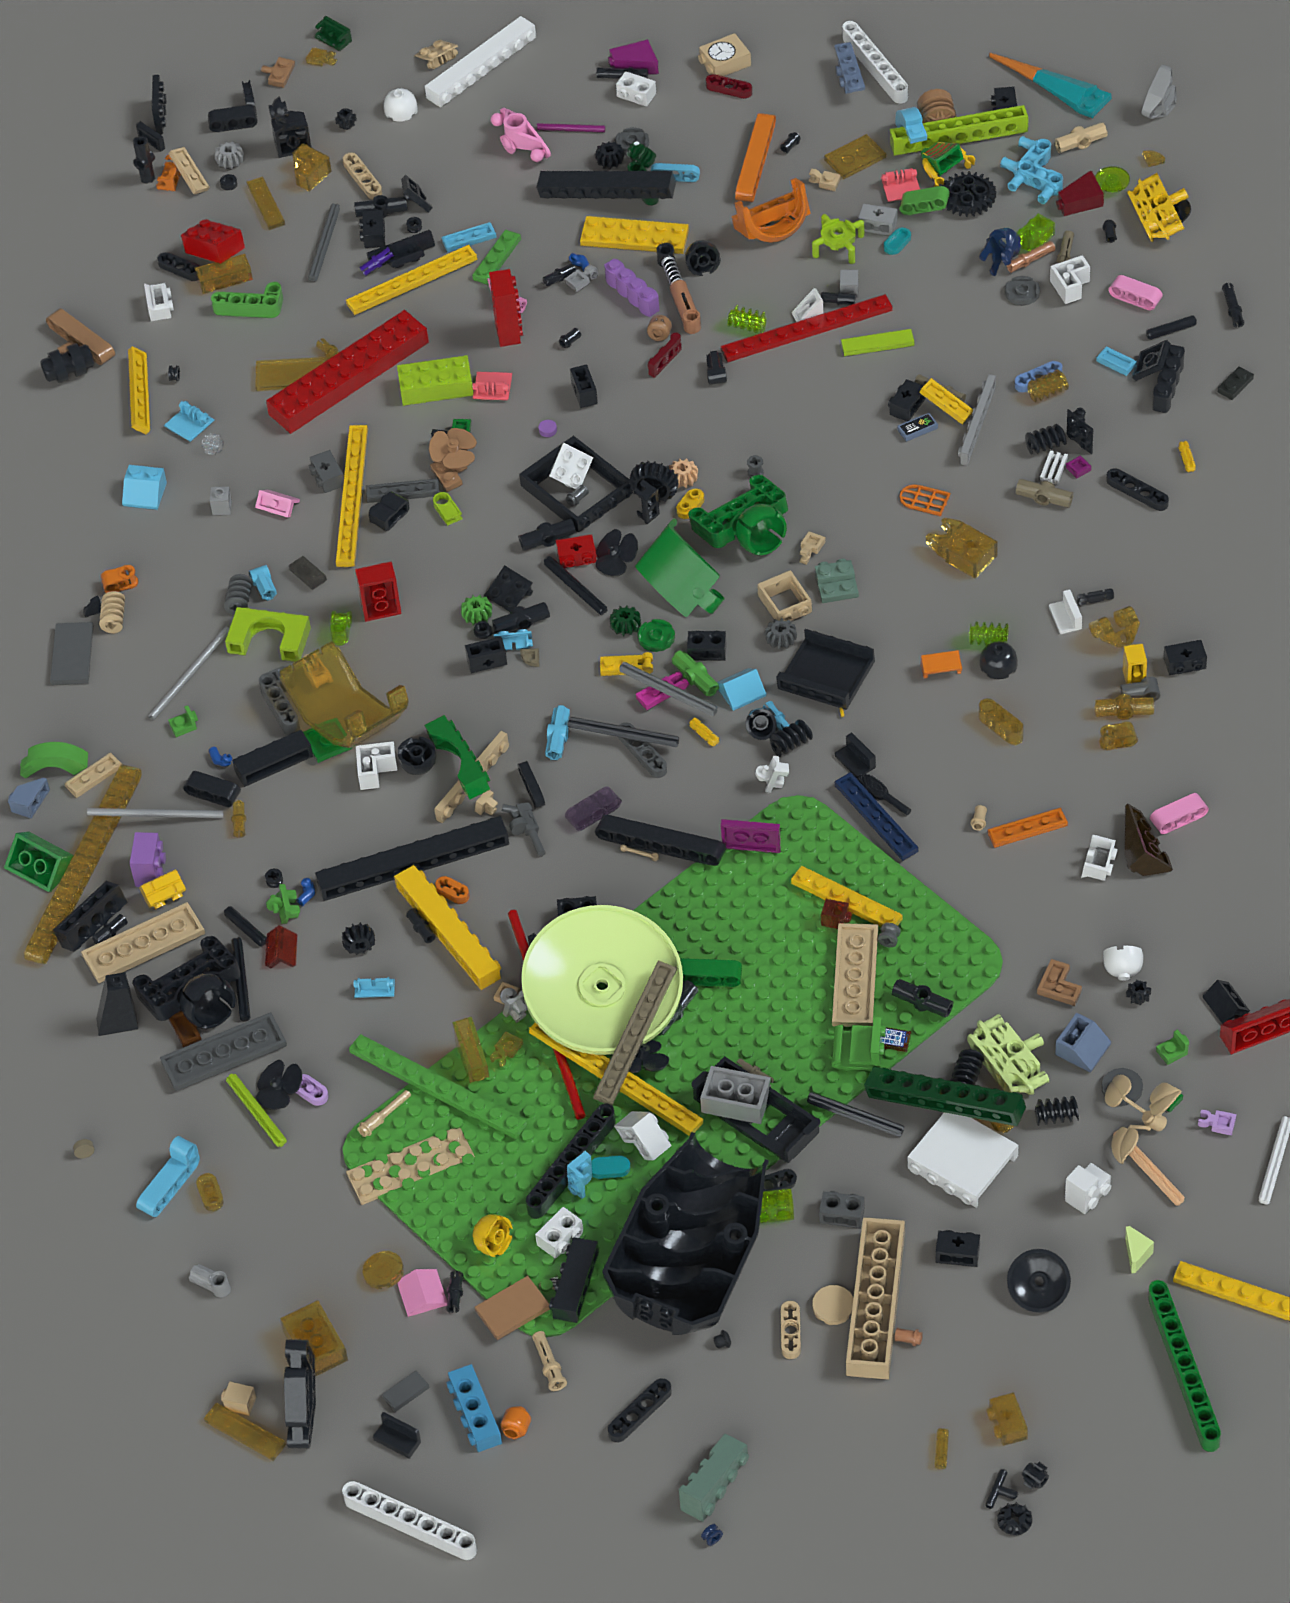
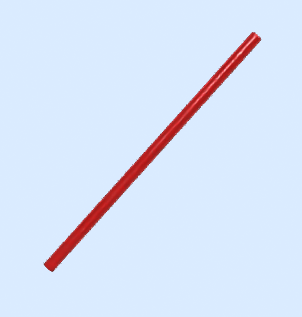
[508,910,586,1120]

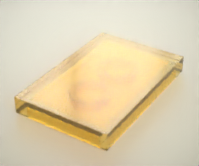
[824,134,886,179]

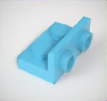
[567,1151,592,1199]

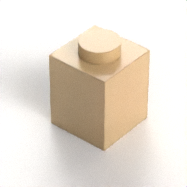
[221,1382,256,1416]

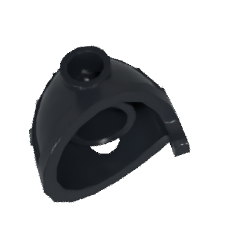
[745,708,777,740]

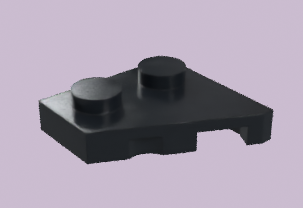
[401,175,433,212]

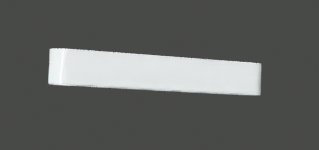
[842,21,908,104]
[342,1481,477,1560]

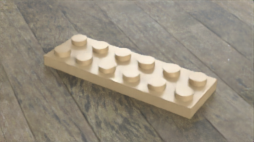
[81,902,205,984]
[832,923,878,1027]
[346,1128,475,1205]

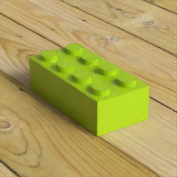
[397,355,473,406]

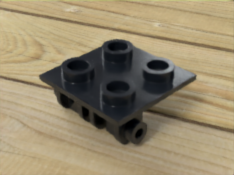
[1066,407,1094,454]
[484,565,533,612]

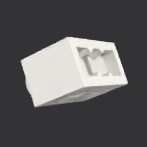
[616,71,656,106]
[535,1207,583,1259]

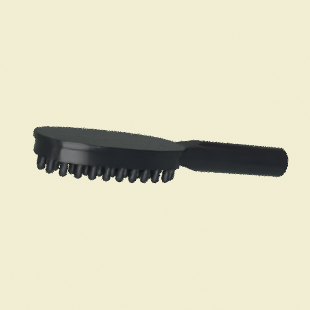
[857,773,911,815]

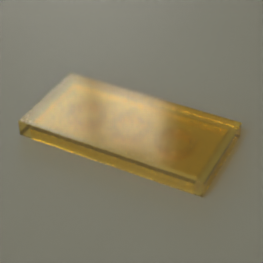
[255,357,327,391]

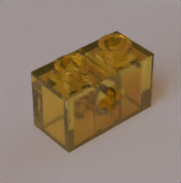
[986,1392,1028,1446]

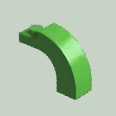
[20,742,88,778]

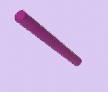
[537,123,605,132]

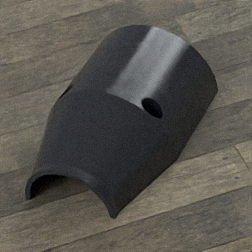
[602,1132,769,1335]

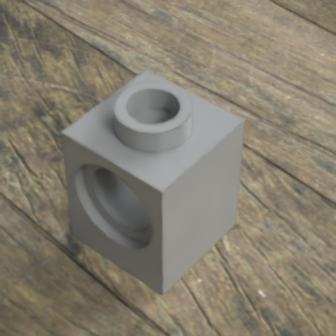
[840,270,859,298]
[210,487,232,515]

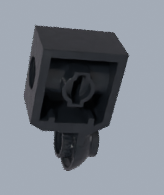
[268,96,312,158]

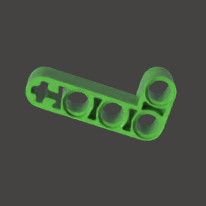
[211,282,283,318]

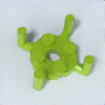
[812,214,864,264]

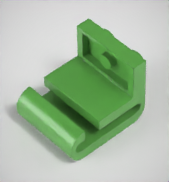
[831,1016,886,1071]

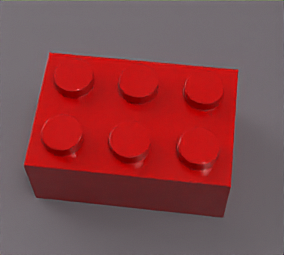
[181,219,245,264]
[355,561,402,622]

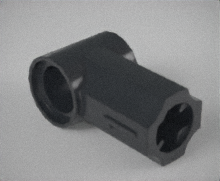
[706,351,727,385]

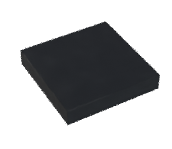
[1132,340,1171,381]

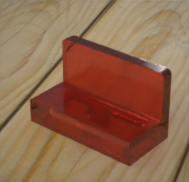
[265,925,297,969]

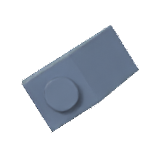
[8,778,50,818]

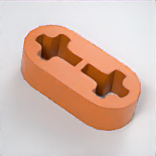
[435,876,470,904]

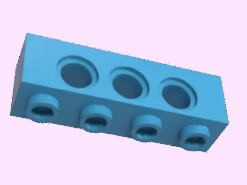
[446,1364,502,1452]

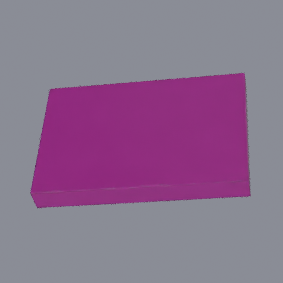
[721,819,781,853]

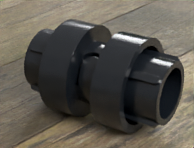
[40,343,94,383]

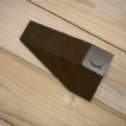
[1125,804,1173,876]

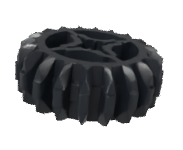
[629,461,679,502]

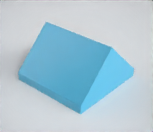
[717,668,766,711]

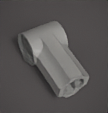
[189,1264,231,1298]

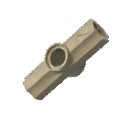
[1016,479,1073,508]

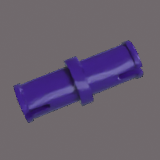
[359,247,394,276]

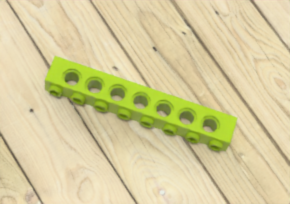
[890,105,1028,156]

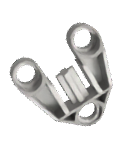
[1142,65,1176,119]

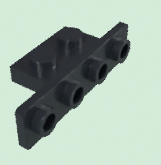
[366,230,435,268]

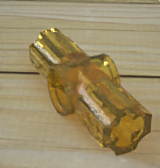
[1095,694,1154,720]

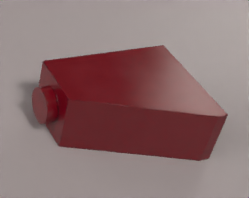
[1056,171,1104,216]

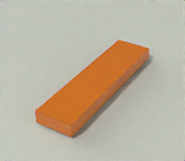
[987,807,1068,848]

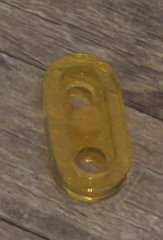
[196,1173,224,1211]

